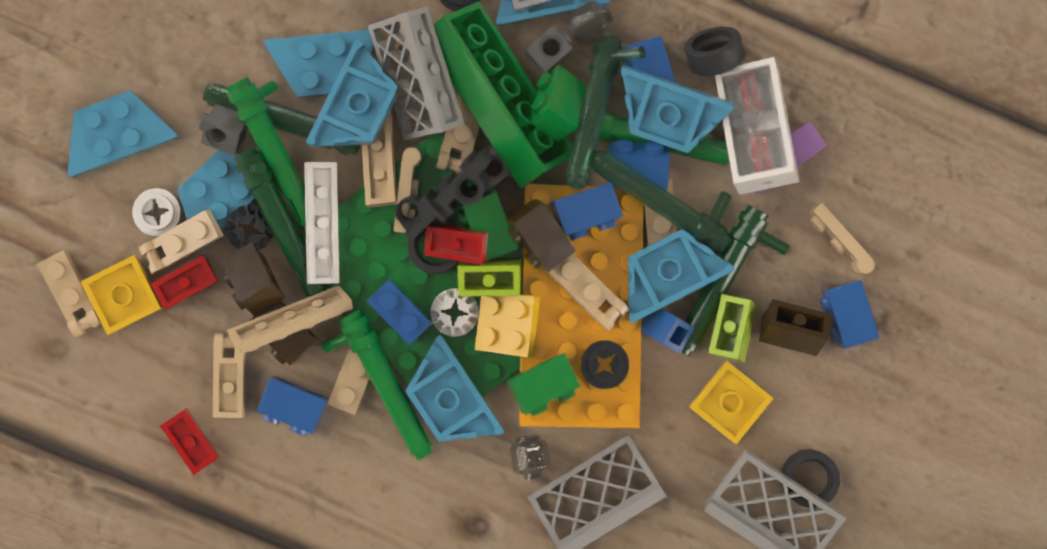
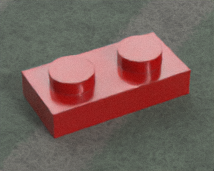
[424,223,488,265]
[151,255,219,310]
[160,408,220,475]

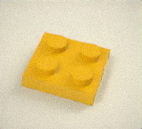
[81,255,163,335]
[475,294,540,357]
[688,360,774,445]

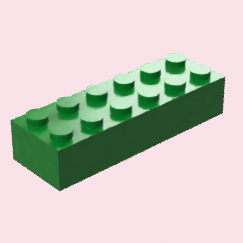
[433,1,577,188]

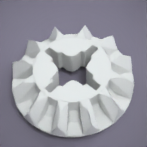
[132,188,181,236]
[431,288,479,337]

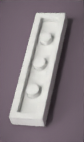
[304,162,339,284]

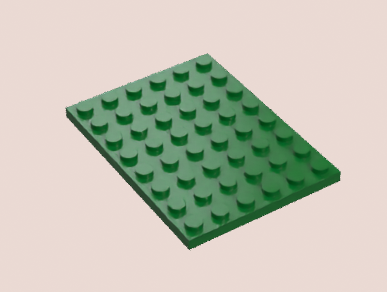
[301,133,522,397]

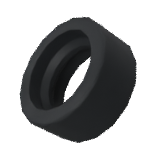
[684,26,745,76]
[407,217,459,274]
[781,449,841,508]

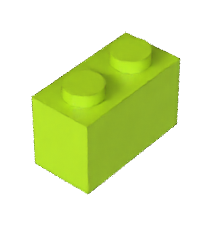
[458,258,521,296]
[708,294,758,363]

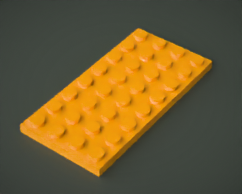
[519,184,644,428]

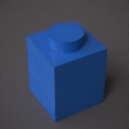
[641,308,695,353]

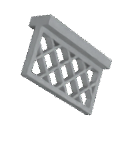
[368,6,464,141]
[527,435,667,549]
[704,449,847,549]

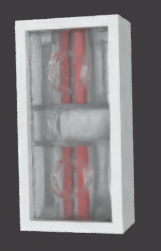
[715,57,799,195]

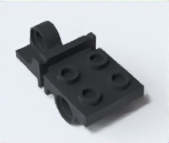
[395,148,493,241]

